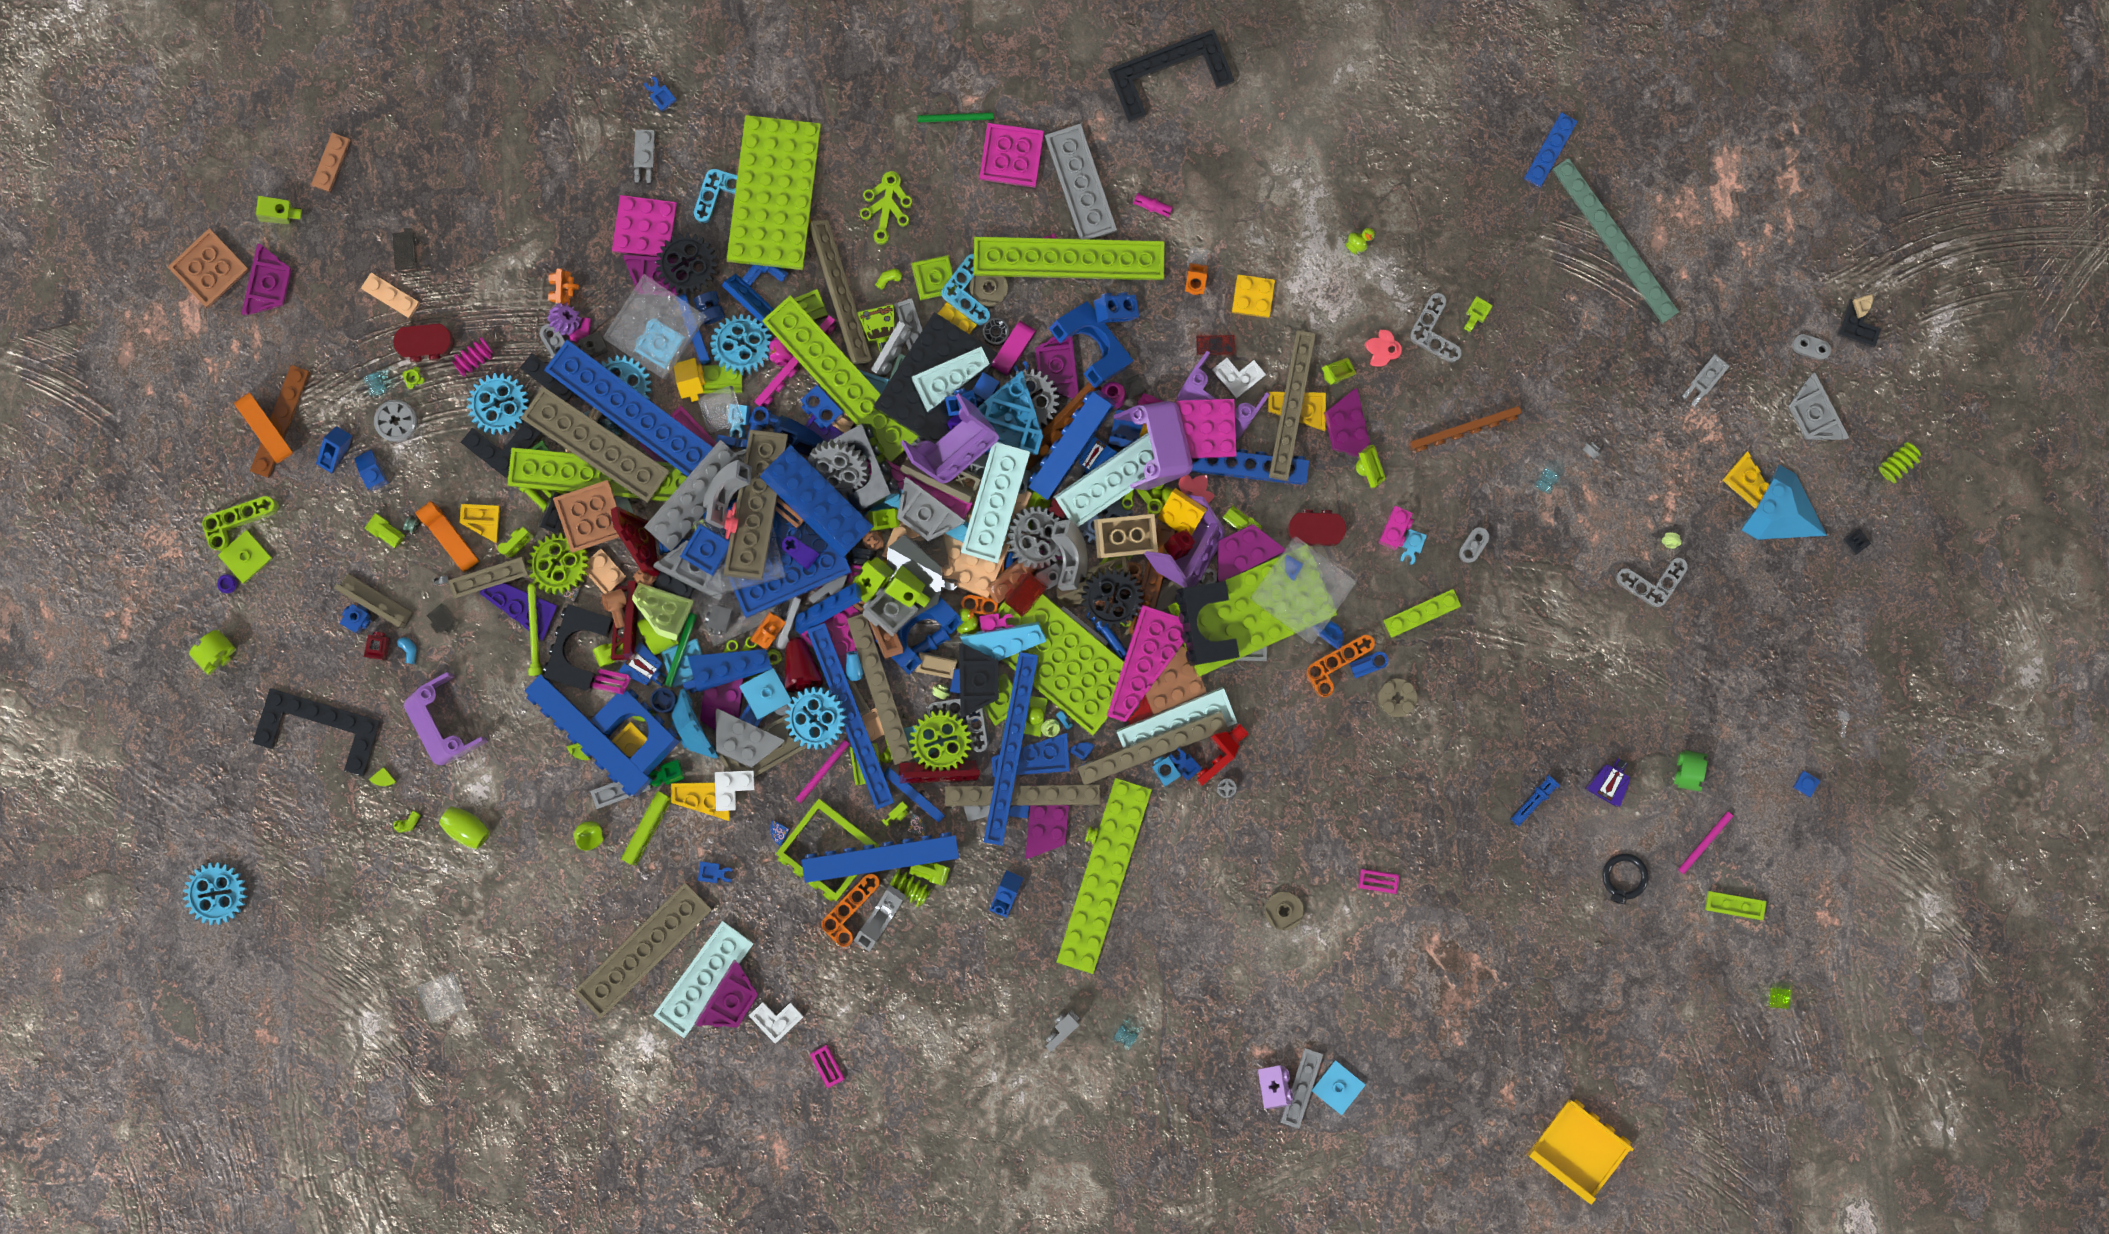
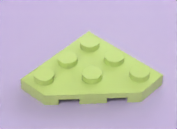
[632,583,694,640]

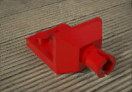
[1196,723,1249,786]

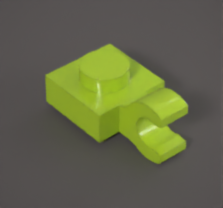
[1464,296,1493,332]

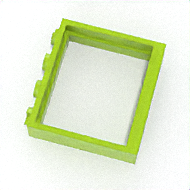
[776,799,880,902]

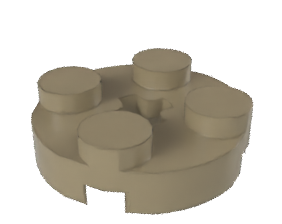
[970,276,1008,307]
[1378,679,1417,717]
[1265,892,1303,930]

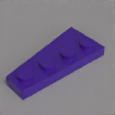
[480,583,559,641]

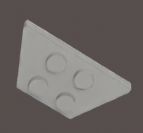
[1788,373,1849,440]
[897,477,966,542]
[653,540,722,600]
[715,709,784,768]

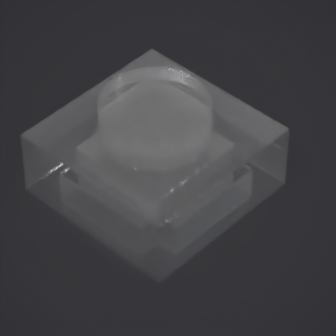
[1187,247,1209,267]

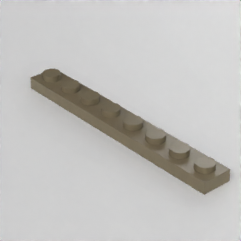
[809,220,872,364]
[1269,330,1316,481]
[847,614,913,765]
[1077,710,1228,785]
[945,785,1100,807]

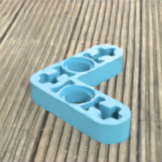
[694,169,737,223]
[941,254,990,325]

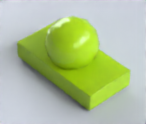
[1322,357,1356,385]
[1356,445,1386,488]
[1024,696,1048,737]

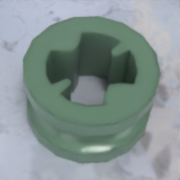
[403,515,420,534]

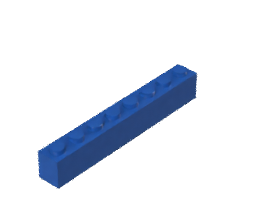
[525,674,653,797]
[801,832,959,883]

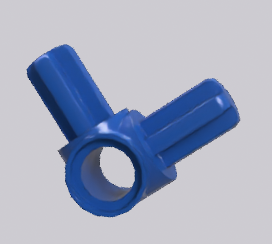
[742,265,788,285]
[746,406,780,440]

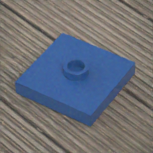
[680,524,729,577]

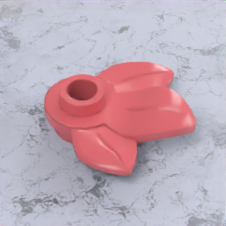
[1365,330,1402,367]
[1179,475,1215,503]
[724,502,739,539]

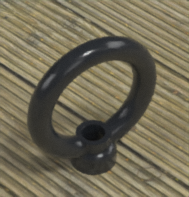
[1602,853,1649,905]

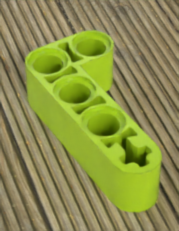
[202,496,279,552]

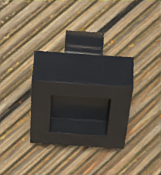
[1843,528,1871,555]

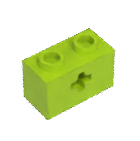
[853,557,895,603]

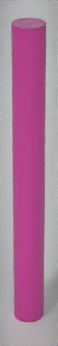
[795,740,850,804]
[1678,811,1733,875]

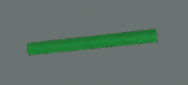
[918,112,994,123]
[664,612,697,687]

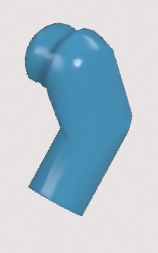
[397,637,417,664]

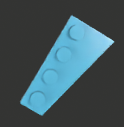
[960,622,1047,661]

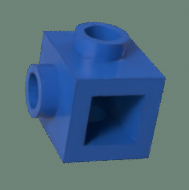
[945,388,977,416]
[340,604,372,635]

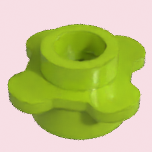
[402,367,424,389]

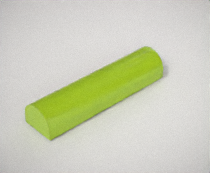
[621,790,671,866]

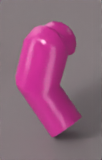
[569,318,591,343]

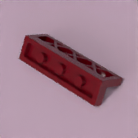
[611,581,638,660]
[899,760,980,783]

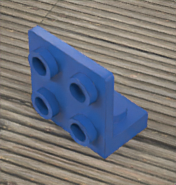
[1108,409,1143,450]

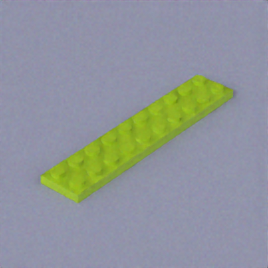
[973,237,1164,280]
[762,295,919,462]
[507,448,687,502]
[1057,778,1152,974]

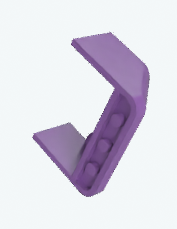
[1176,351,1270,441]
[901,393,999,483]
[1114,401,1193,490]
[1144,494,1225,588]
[404,672,488,765]

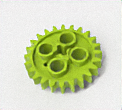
[527,533,590,595]
[909,710,972,771]

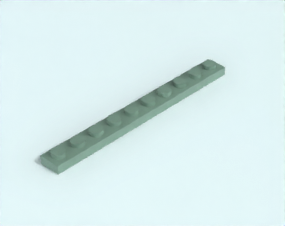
[1552,158,1679,324]

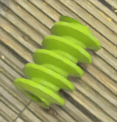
[1878,442,1921,484]
[890,868,933,908]

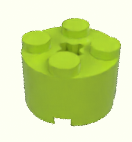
[637,618,679,655]
[189,630,236,675]

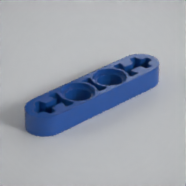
[676,294,711,365]
[883,767,945,823]

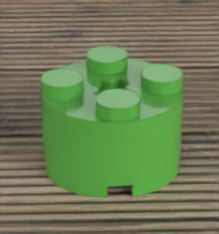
[1674,750,1708,792]

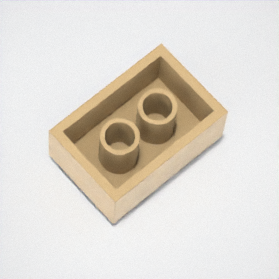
[1094,514,1158,558]

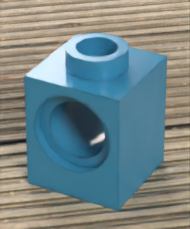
[1152,756,1181,787]

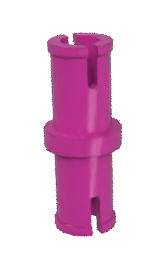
[1133,193,1173,218]

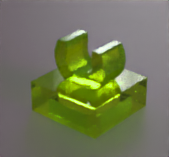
[1769,988,1791,1009]

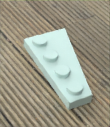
[912,346,990,412]

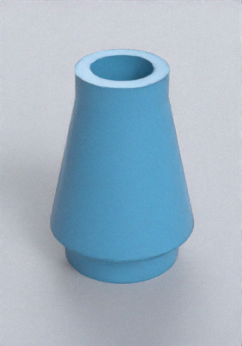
[845,651,864,681]

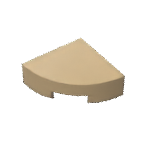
[1853,294,1873,319]

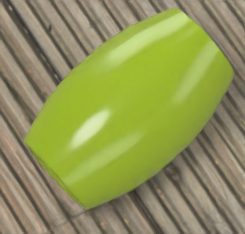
[439,806,490,849]

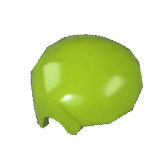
[573,821,604,851]

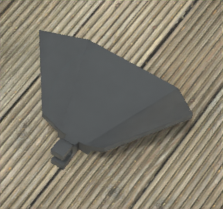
[885,534,958,619]

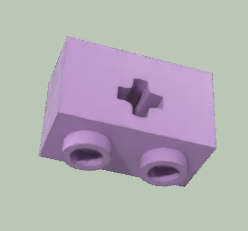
[1258,1065,1293,1109]

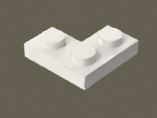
[1212,358,1266,399]
[715,771,755,811]
[749,1002,804,1044]

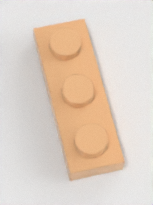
[361,273,420,319]

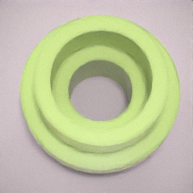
[1662,533,1682,549]
[932,683,951,700]
[1041,719,1060,737]

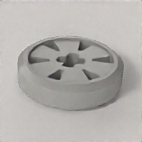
[374,400,417,442]

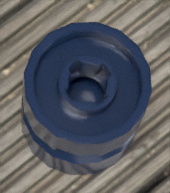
[693,291,726,325]
[650,688,678,714]

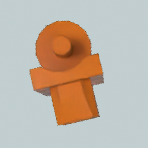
[548,269,579,306]
[750,611,786,650]

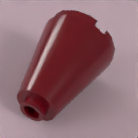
[784,637,823,693]

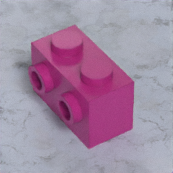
[1378,506,1414,550]

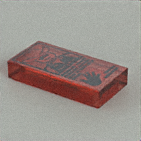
[1196,335,1235,356]

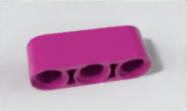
[991,320,1037,376]

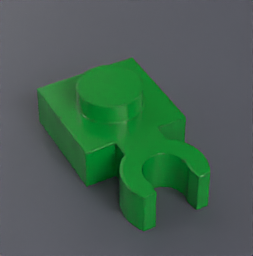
[649,759,684,787]

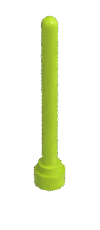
[528,583,544,676]

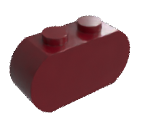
[393,323,454,363]
[1287,509,1346,546]

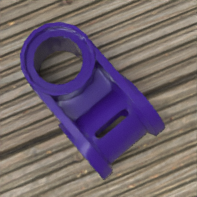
[782,536,820,570]

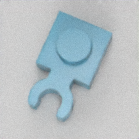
[728,404,751,438]
[1400,529,1427,565]

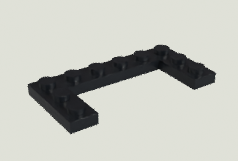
[1108,29,1234,123]
[460,353,574,478]
[253,688,381,776]

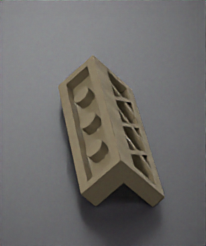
[900,445,982,503]
[448,556,529,599]
[1056,556,1133,608]
[334,573,414,629]

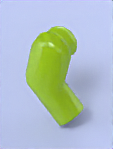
[875,268,902,290]

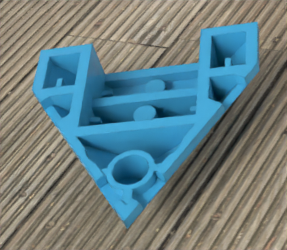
[978,371,1043,455]
[1741,464,1827,540]
[671,688,720,759]

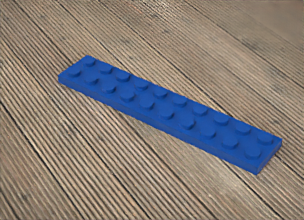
[544,340,713,477]

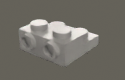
[862,587,919,636]
[1046,1010,1079,1052]

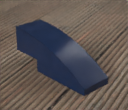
[773,415,824,456]

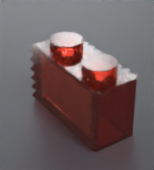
[1005,572,1048,617]

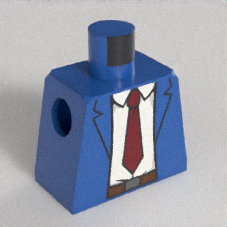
[1079,437,1118,478]
[618,642,667,686]

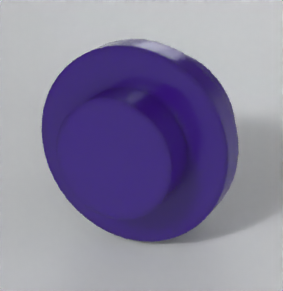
[217,574,237,594]

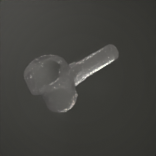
[1836,710,1850,738]

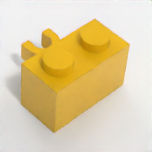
[673,358,706,402]

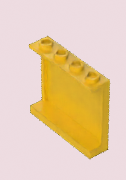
[1526,1099,1634,1205]

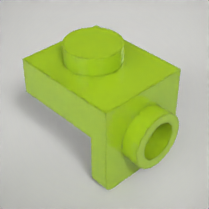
[868,508,900,531]

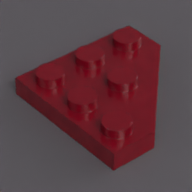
[611,506,660,577]

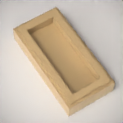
[915,652,957,679]

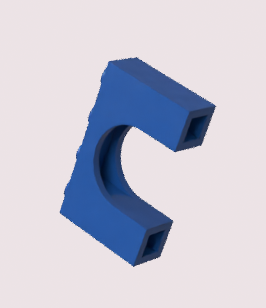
[1049,301,1134,389]
[875,597,964,675]
[591,688,680,775]

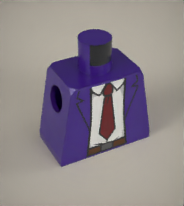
[1585,758,1630,807]

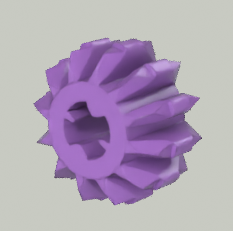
[547,302,581,336]

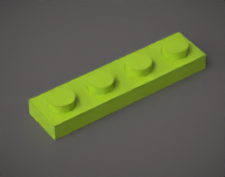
[1383,589,1461,638]

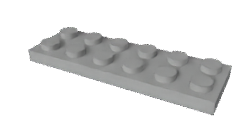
[1045,124,1117,240]
[644,440,744,551]

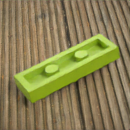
[1704,891,1766,920]

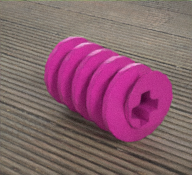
[451,337,494,377]

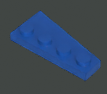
[687,649,772,692]
[991,733,1070,777]

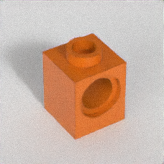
[1185,263,1208,295]

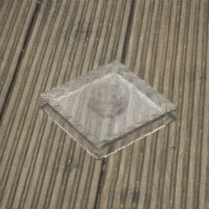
[698,386,744,435]
[417,972,468,1023]

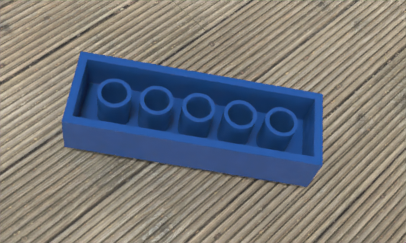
[1029,390,1117,500]
[760,445,874,558]

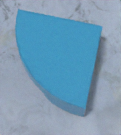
[1056,711,1073,730]

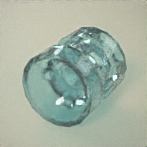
[363,372,388,397]
[600,418,623,438]
[1534,468,1560,494]
[1112,1023,1139,1050]

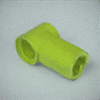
[1223,505,1262,531]
[364,513,405,549]
[592,640,623,668]
[909,863,950,887]

